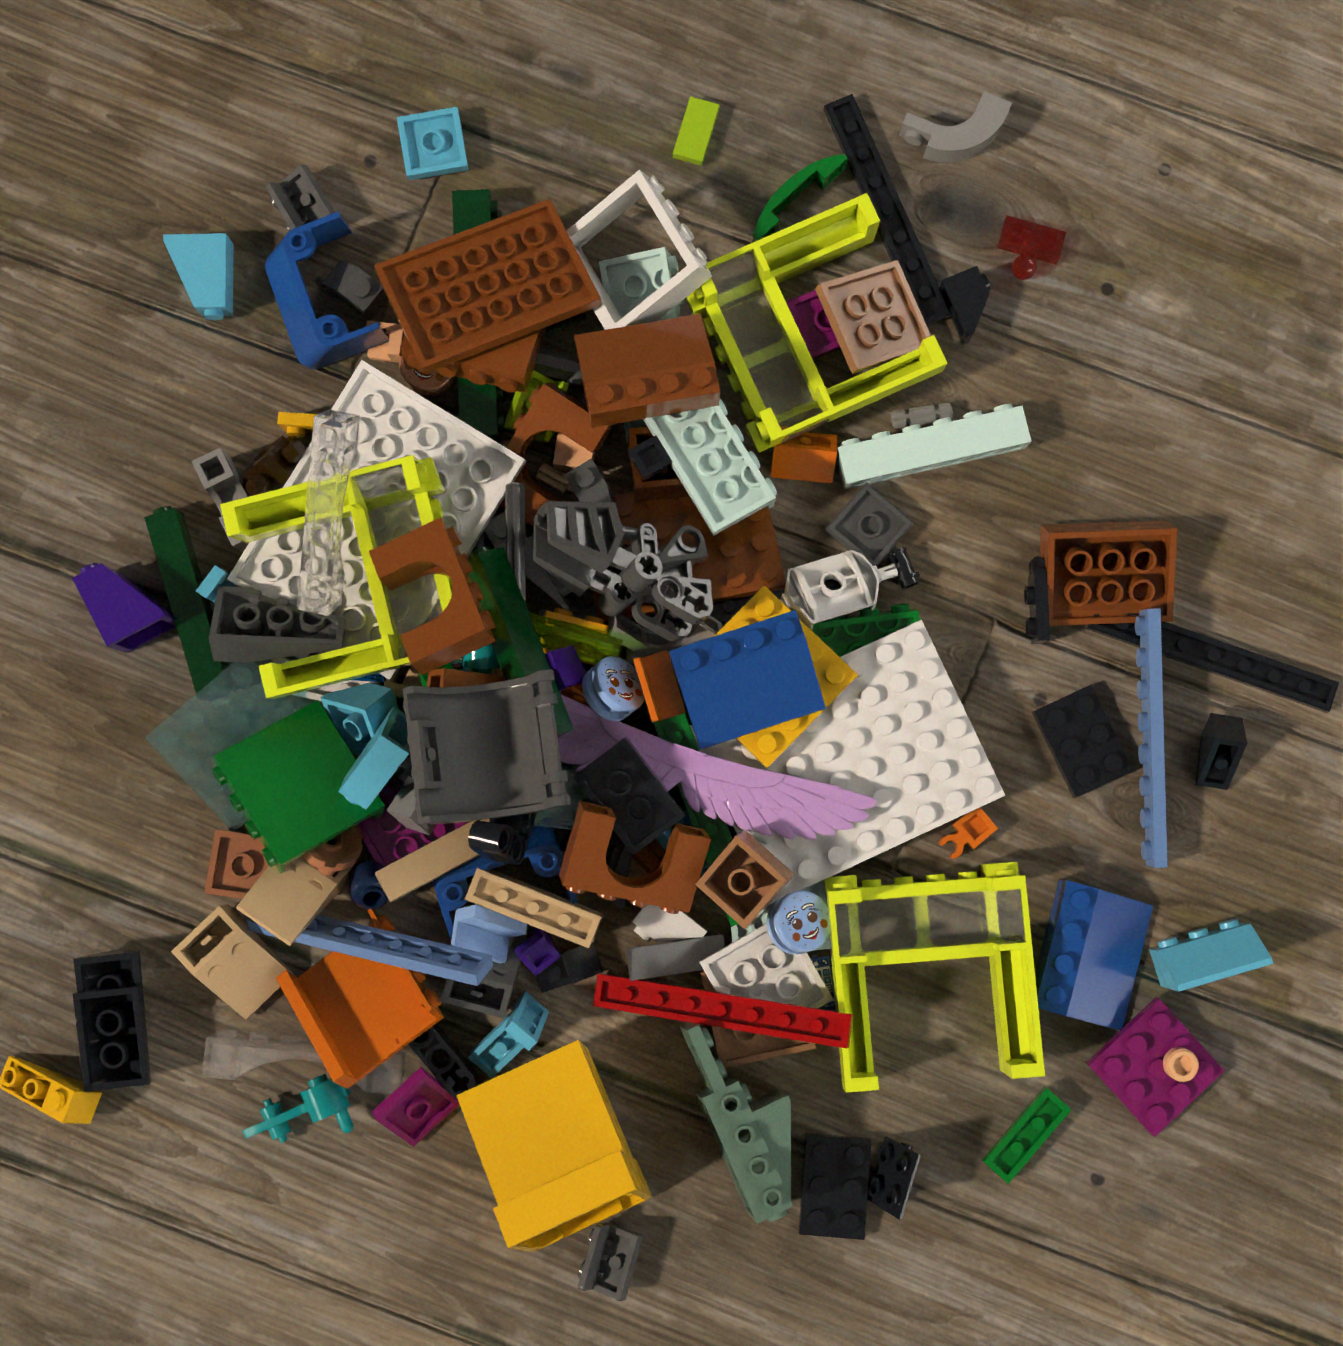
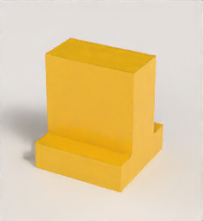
[456,1040,653,1252]

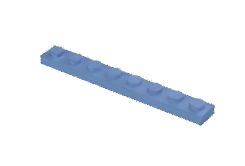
[1135,609,1168,868]
[247,915,493,986]

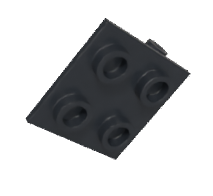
[867,1136,921,1220]

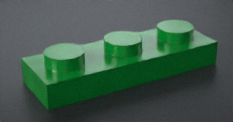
[982,1086,1071,1184]

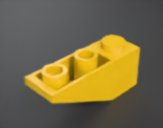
[0,1056,102,1124]

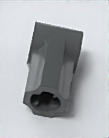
[534,347,585,392]

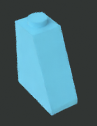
[163,233,234,320]
[338,706,410,810]

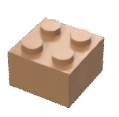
[695,831,795,929]

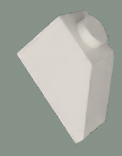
[632,904,707,942]

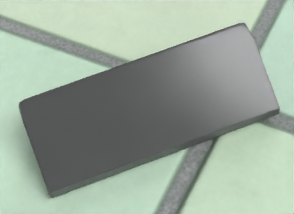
[626,934,725,981]

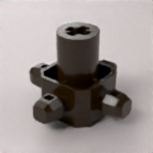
[242,435,306,496]

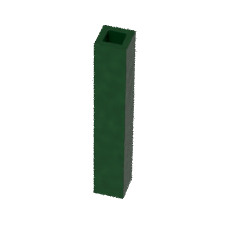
[144,506,236,701]
[469,546,574,738]

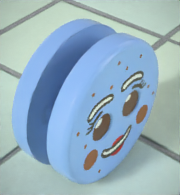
[582,656,645,721]
[767,891,831,955]

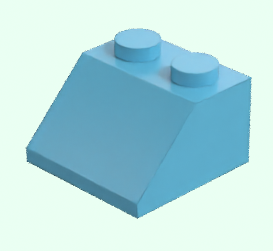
[321,683,399,755]

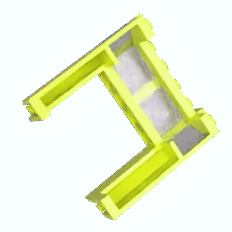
[686,193,948,453]
[220,455,452,699]
[824,862,1045,1093]

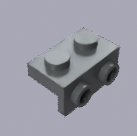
[265,164,335,231]
[578,1222,644,1301]

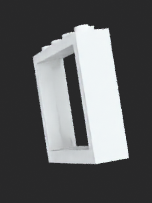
[566,170,712,330]

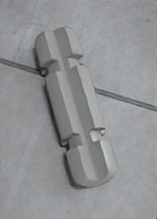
[891,403,953,428]

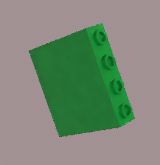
[211,700,385,873]

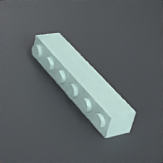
[836,404,1032,490]

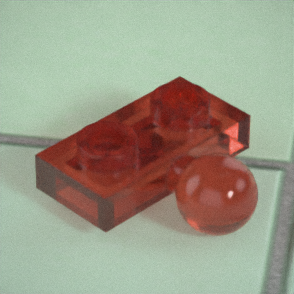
[997,215,1066,280]

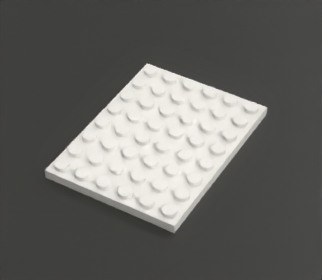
[227,360,526,680]
[690,620,1005,904]

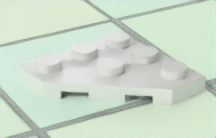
[699,923,833,1009]

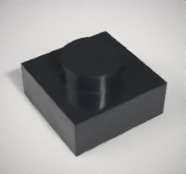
[628,435,672,481]

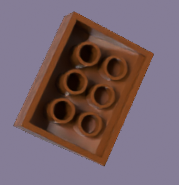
[574,313,721,428]
[1040,520,1178,626]

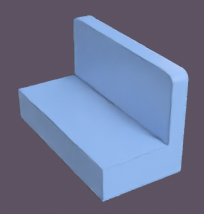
[451,904,527,964]

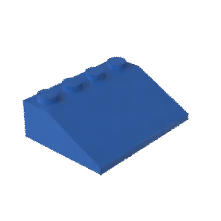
[669,610,826,750]
[1035,879,1153,1030]

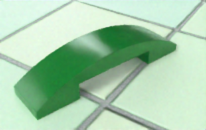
[752,154,848,243]

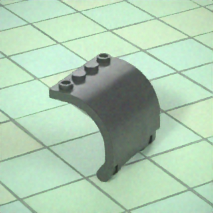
[403,670,571,824]

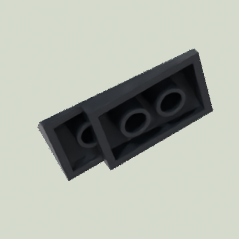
[73,949,151,1092]

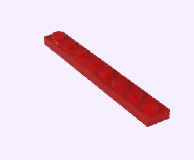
[593,974,853,1049]

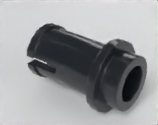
[887,547,920,590]

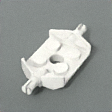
[779,550,898,630]

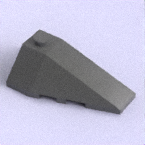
[209,586,346,663]

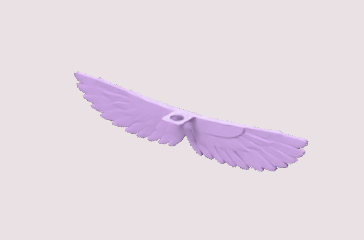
[558,694,877,839]

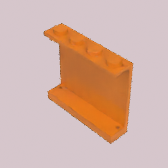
[276,909,444,1089]

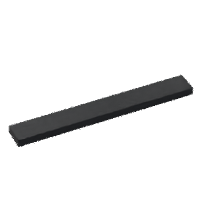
[823,94,952,327]
[1086,613,1339,713]

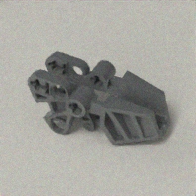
[533,501,713,642]

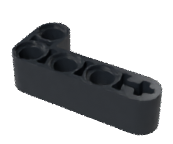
[468,812,537,865]
[408,1023,479,1098]

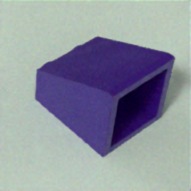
[72,563,176,653]

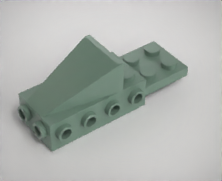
[680,1022,793,1224]

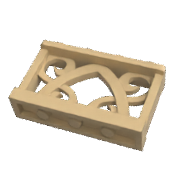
[465,868,603,948]

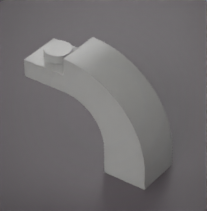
[899,91,1012,163]
[608,607,722,665]

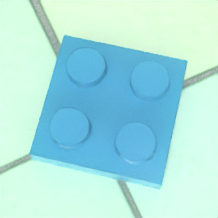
[397,107,469,181]

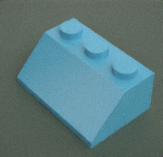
[1149,918,1274,992]

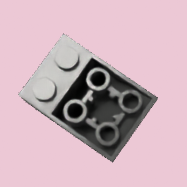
[441,904,531,1018]

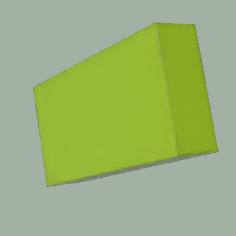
[673,96,720,166]

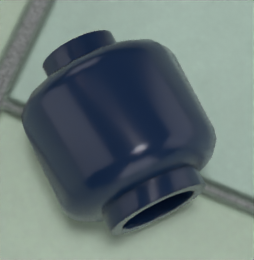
[348,861,388,909]

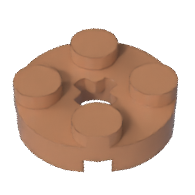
[302,825,363,875]

